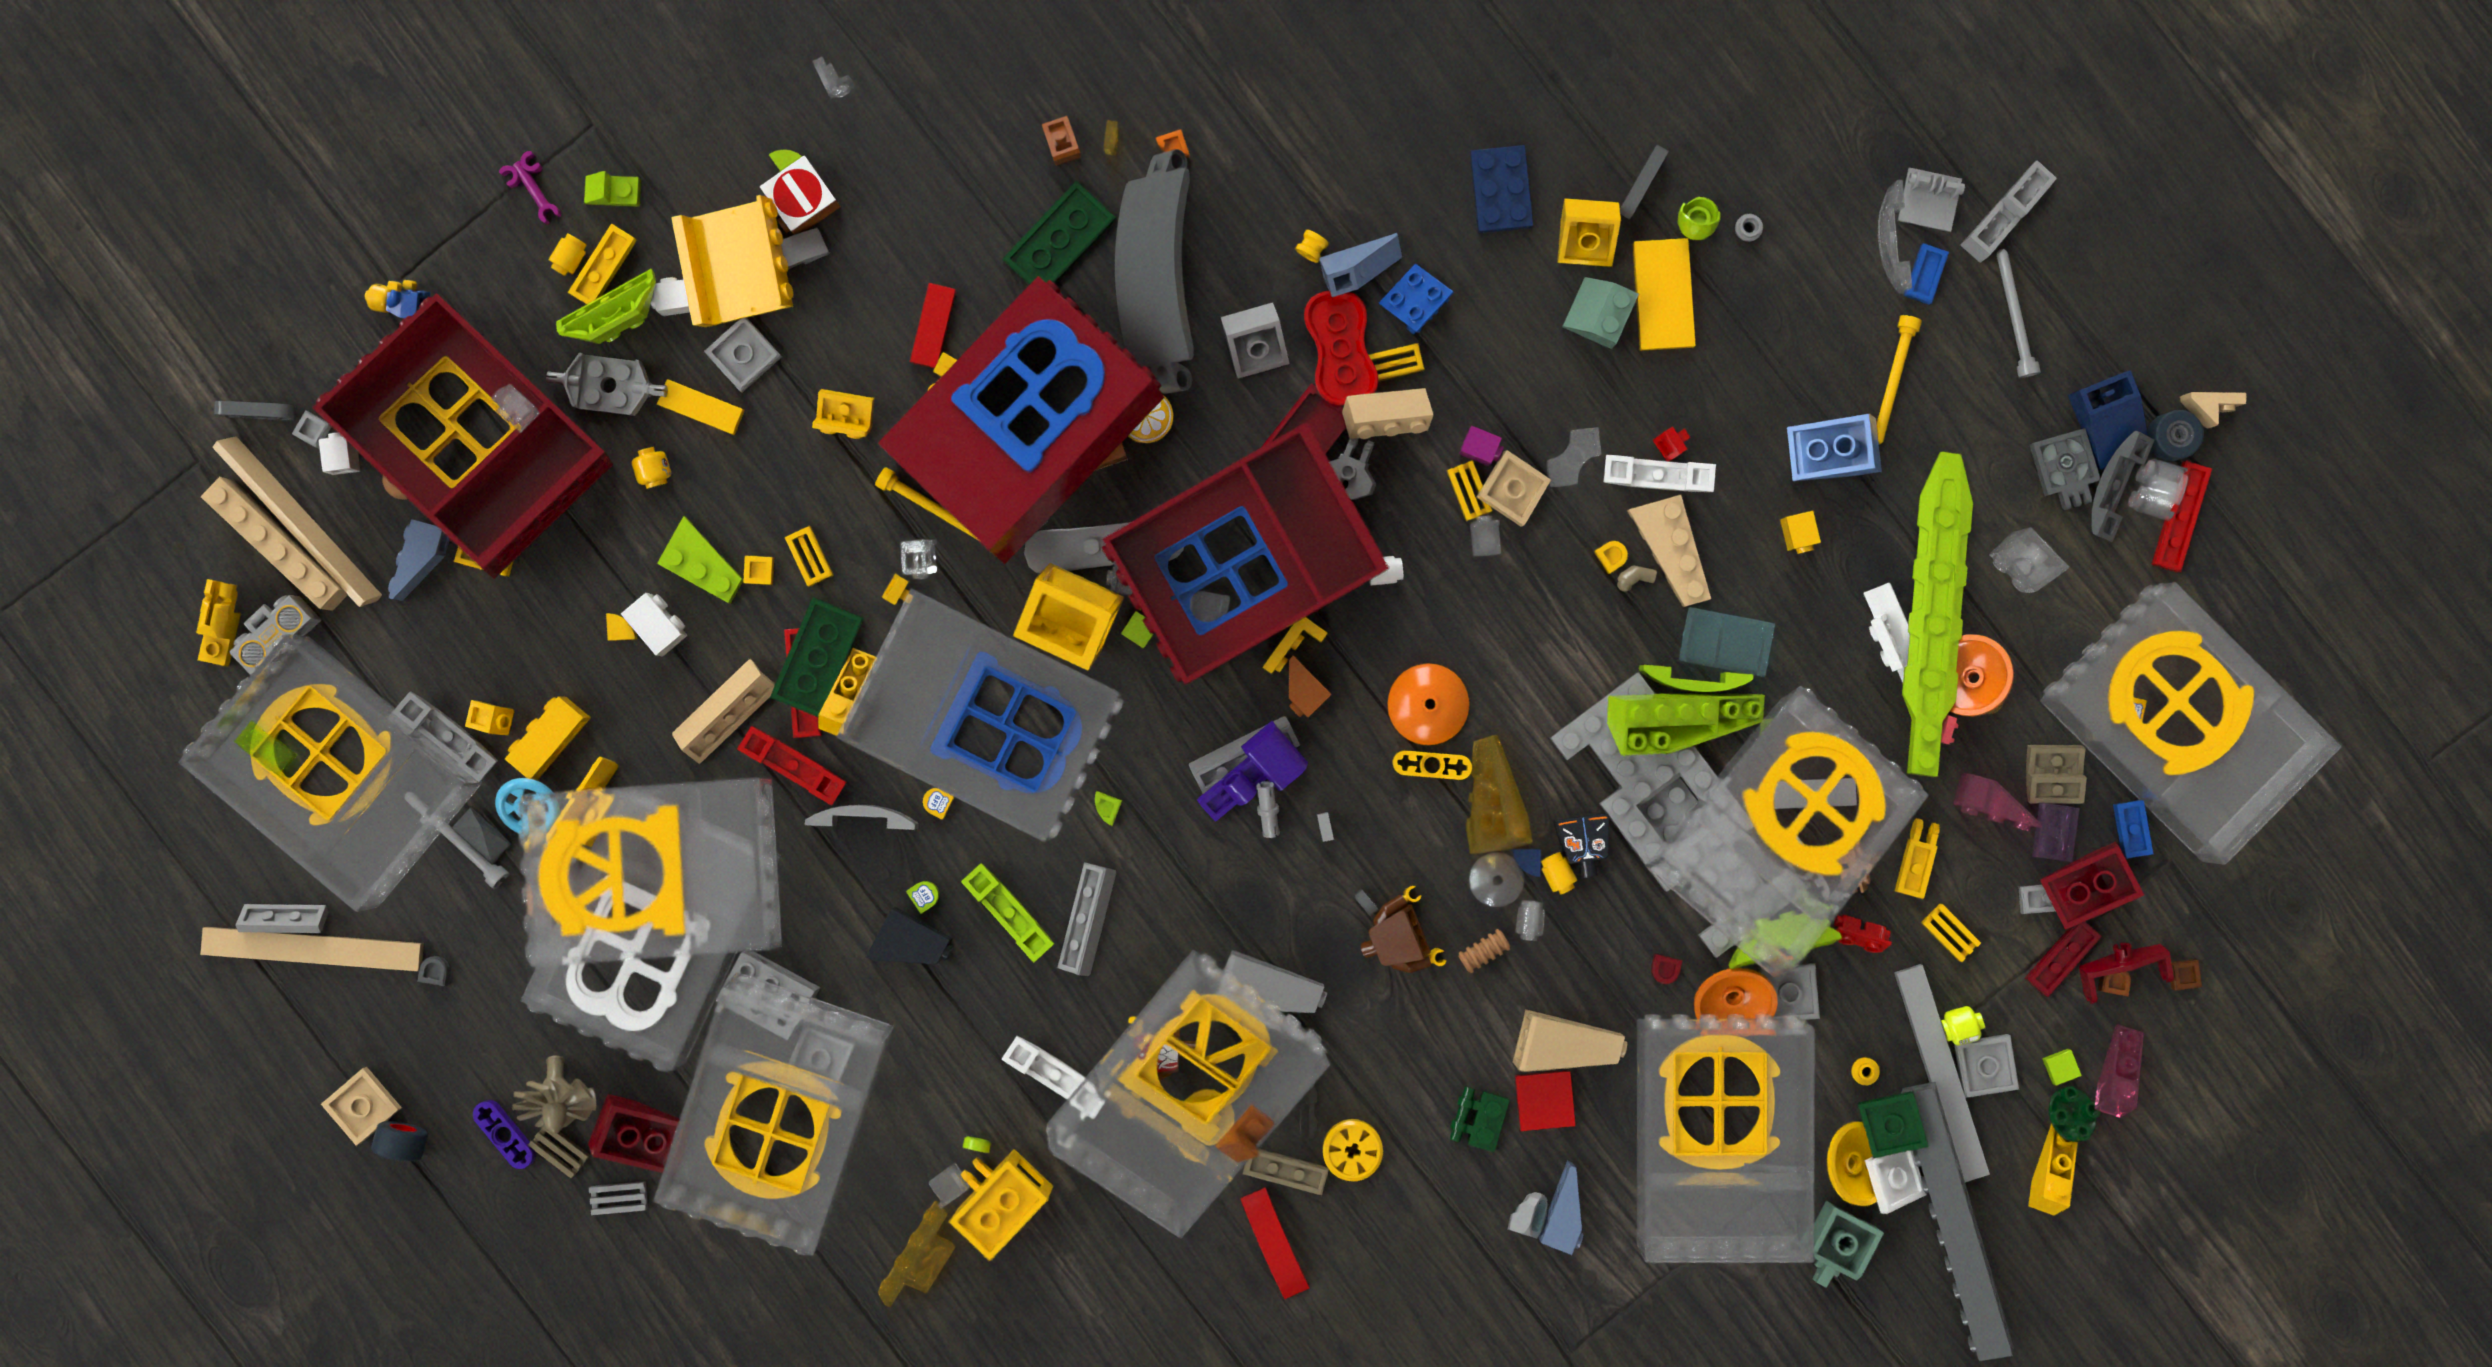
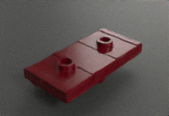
[1261,383,1346,454]

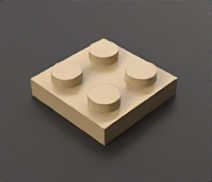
[1477,450,1551,526]
[321,1067,402,1146]

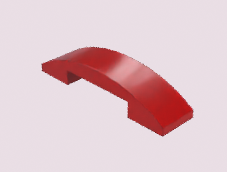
[737,726,846,806]
[1240,1187,1310,1299]

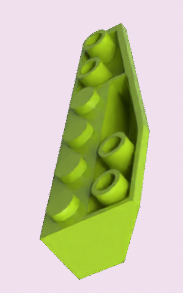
[1607,694,1765,756]

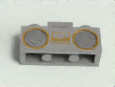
[230,595,322,676]

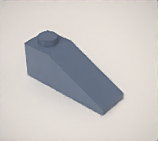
[1538,1161,1583,1255]

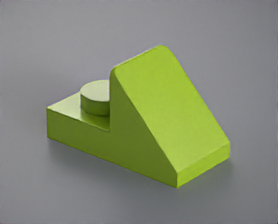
[584,171,641,207]

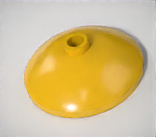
[1827,1121,1877,1206]

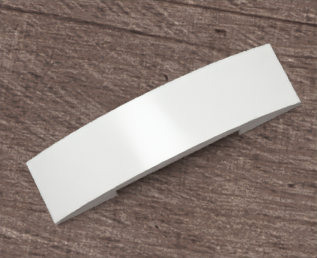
[1604,455,1716,492]
[1001,1036,1109,1118]

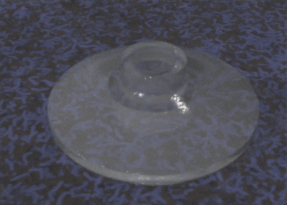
[1469,852,1524,907]

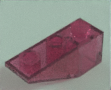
[1953,773,2042,831]
[2095,1024,2144,1118]

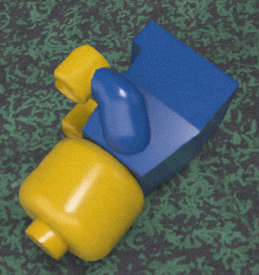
[365,280,430,318]

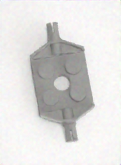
[546,353,668,416]

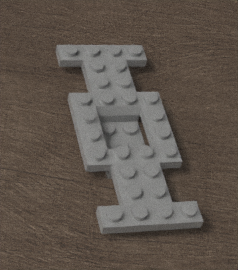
[1550,672,1804,958]

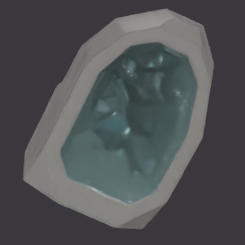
[1508,1192,1548,1238]

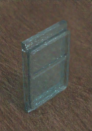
[1679,607,1775,677]

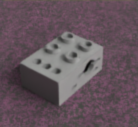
[715,949,820,1040]

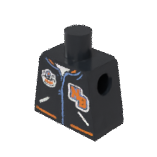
[1553,813,1609,878]

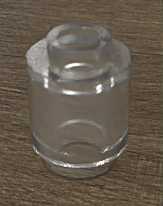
[1515,900,1545,941]

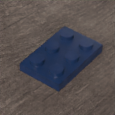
[1470,145,1533,233]

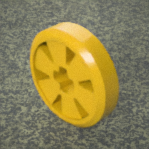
[1323,1119,1383,1181]

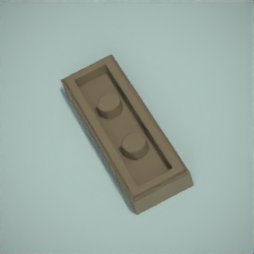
[1243,1148,1329,1195]

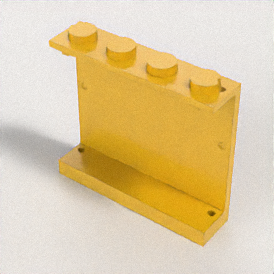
[671,195,794,327]

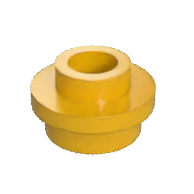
[1851,1057,1880,1085]

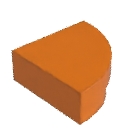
[1156,129,1190,158]

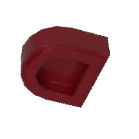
[1651,953,1682,984]

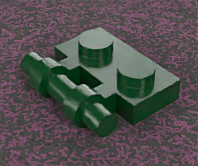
[1450,1086,1510,1152]

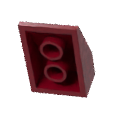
[2040,841,2144,930]
[588,1094,691,1175]

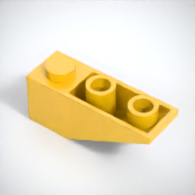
[819,648,878,739]
[2028,1123,2078,1215]

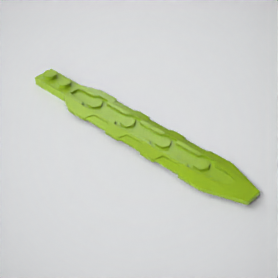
[1902,452,1973,777]

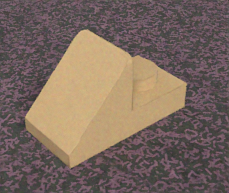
[2180,392,2246,428]

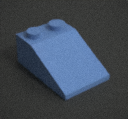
[1787,414,1882,481]

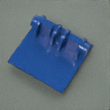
[1379,263,1454,334]

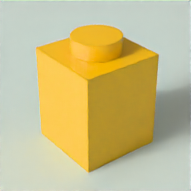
[1780,511,1821,554]

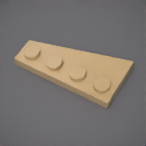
[1627,495,1711,607]

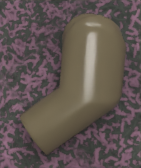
[1617,566,1657,592]

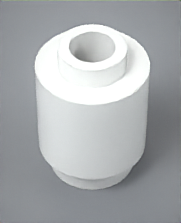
[1370,556,1403,585]

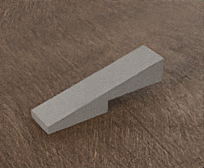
[1961,160,2057,263]

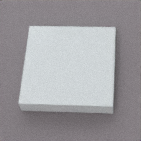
[1865,1150,1926,1214]

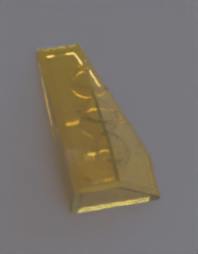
[1466,735,1533,854]

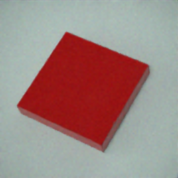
[1515,1070,1575,1131]

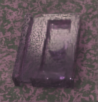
[2032,802,2080,862]

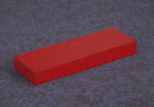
[910,283,956,368]

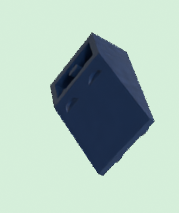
[2068,370,2148,470]

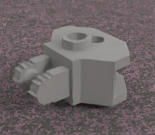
[1330,438,1376,500]

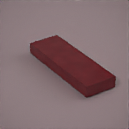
[2025,921,2102,997]

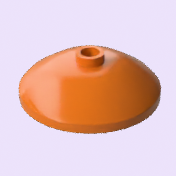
[1950,635,2014,716]
[1387,664,1469,745]
[1694,968,1778,1037]

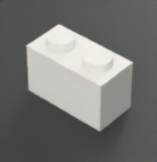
[621,593,688,657]

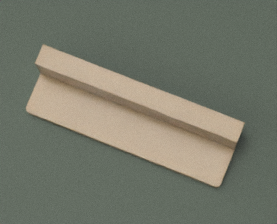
[672,659,775,764]

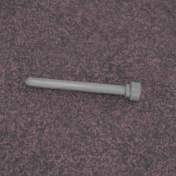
[1997,249,2041,378]
[405,792,509,889]

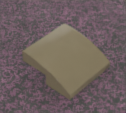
[2026,745,2087,803]

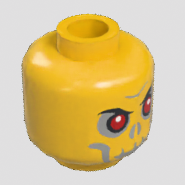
[632,447,671,489]

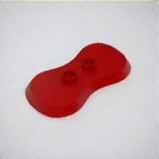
[1304,291,1378,405]

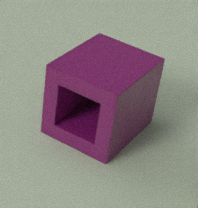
[1459,426,1503,466]

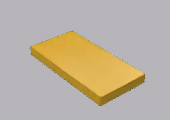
[1633,238,1695,351]

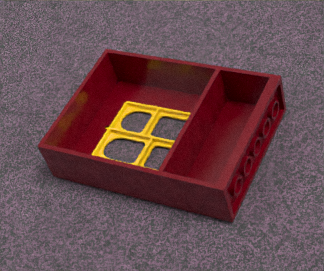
[313,293,613,579]

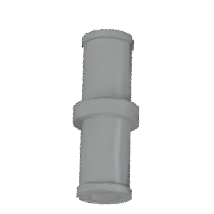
[1256,781,1280,838]

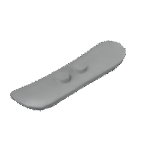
[1024,522,1184,573]

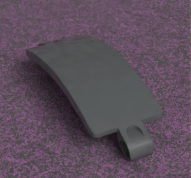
[1115,149,1193,394]

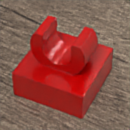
[1653,426,1691,462]

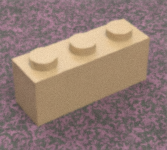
[1342,388,1433,439]

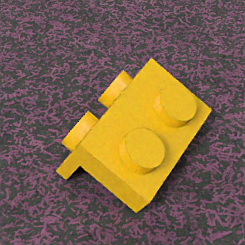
[812,389,875,439]

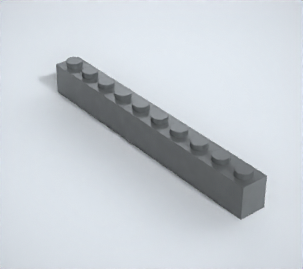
[1901,1082,2014,1361]

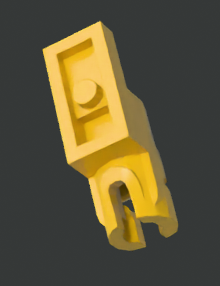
[196,579,241,666]

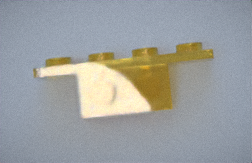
[878,1201,955,1307]

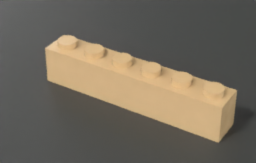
[201,477,348,611]

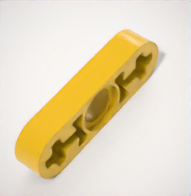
[1392,751,1472,780]

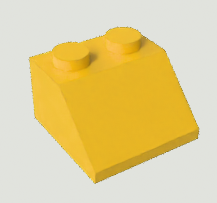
[1558,199,1621,267]

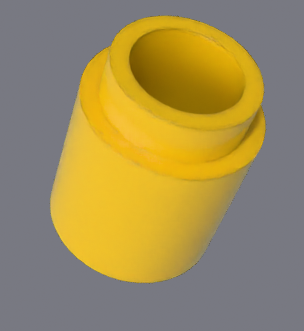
[548,233,587,276]
[1541,852,1577,895]

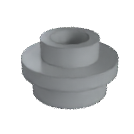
[1735,214,1763,242]

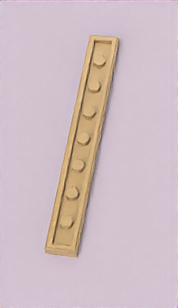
[213,436,382,607]
[200,927,424,971]

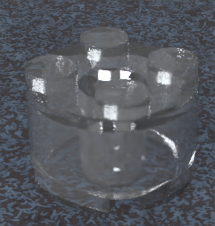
[2128,459,2188,521]

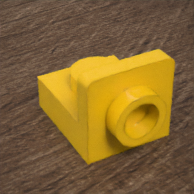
[465,700,514,735]

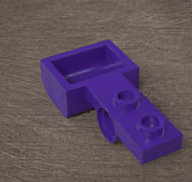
[1197,721,1308,822]

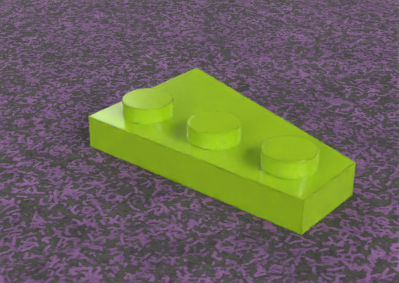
[657,516,743,604]

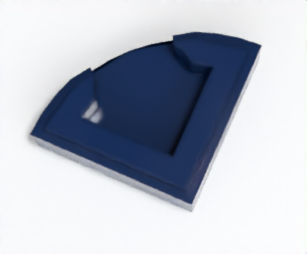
[1513,848,1541,877]

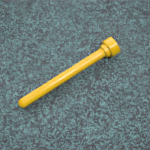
[1876,315,1922,444]
[875,467,976,539]

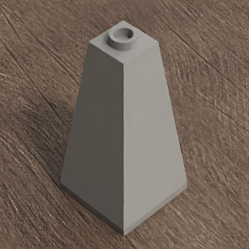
[1215,950,1327,1013]

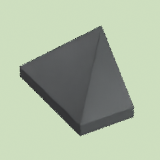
[452,808,511,864]

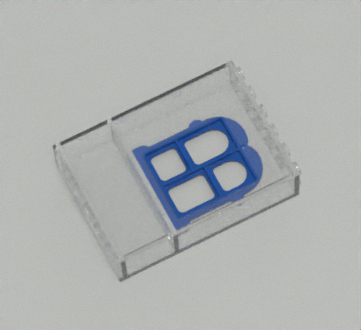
[836,589,1124,842]

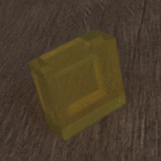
[1104,120,1119,155]

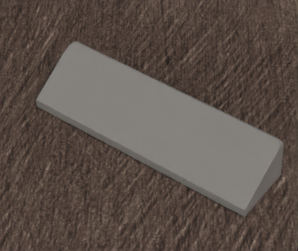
[1189,716,1300,794]
[1057,862,1116,976]

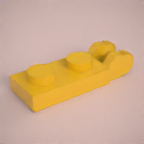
[1894,818,1940,899]

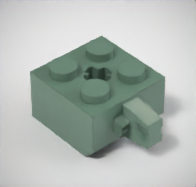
[1801,1200,1884,1288]

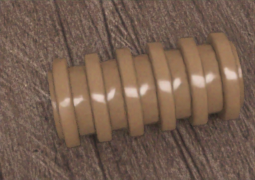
[1459,929,1510,973]

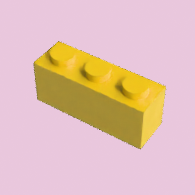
[505,696,591,780]

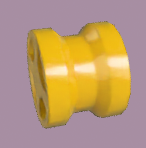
[1295,230,1329,263]

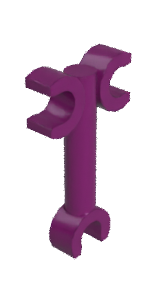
[499,151,562,225]

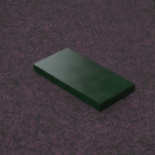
[1002,180,1116,285]
[770,597,864,718]

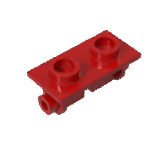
[1834,914,1892,953]

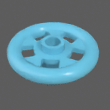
[495,778,561,836]

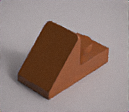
[1042,116,1081,166]
[1215,1104,1275,1163]

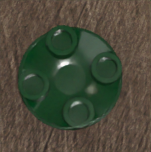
[2049,1086,2100,1142]

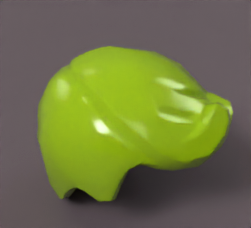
[1677,197,1721,240]

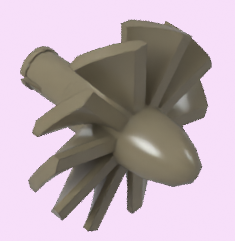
[512,1056,596,1134]

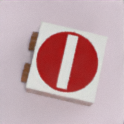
[760,155,841,235]

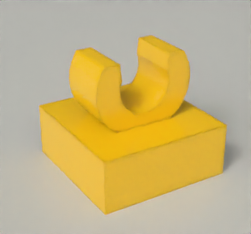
[882,574,915,605]

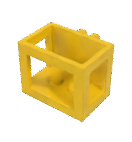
[1013,563,1124,670]
[950,1149,1053,1261]

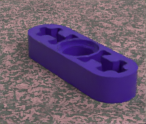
[473,1100,536,1169]

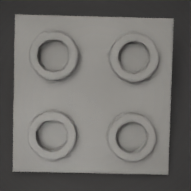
[1898,168,1965,232]

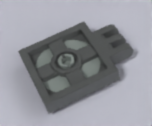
[2029,428,2100,510]

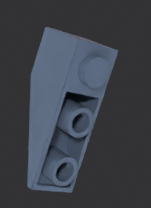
[1319,233,1402,297]
[388,519,450,601]

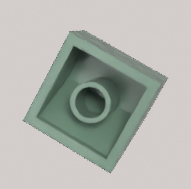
[1562,277,1639,349]

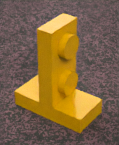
[1263,617,1328,674]

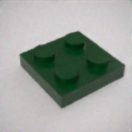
[1858,1091,1929,1158]

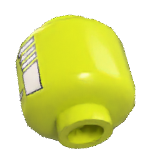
[1941,1006,1985,1046]

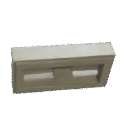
[528,1126,590,1178]

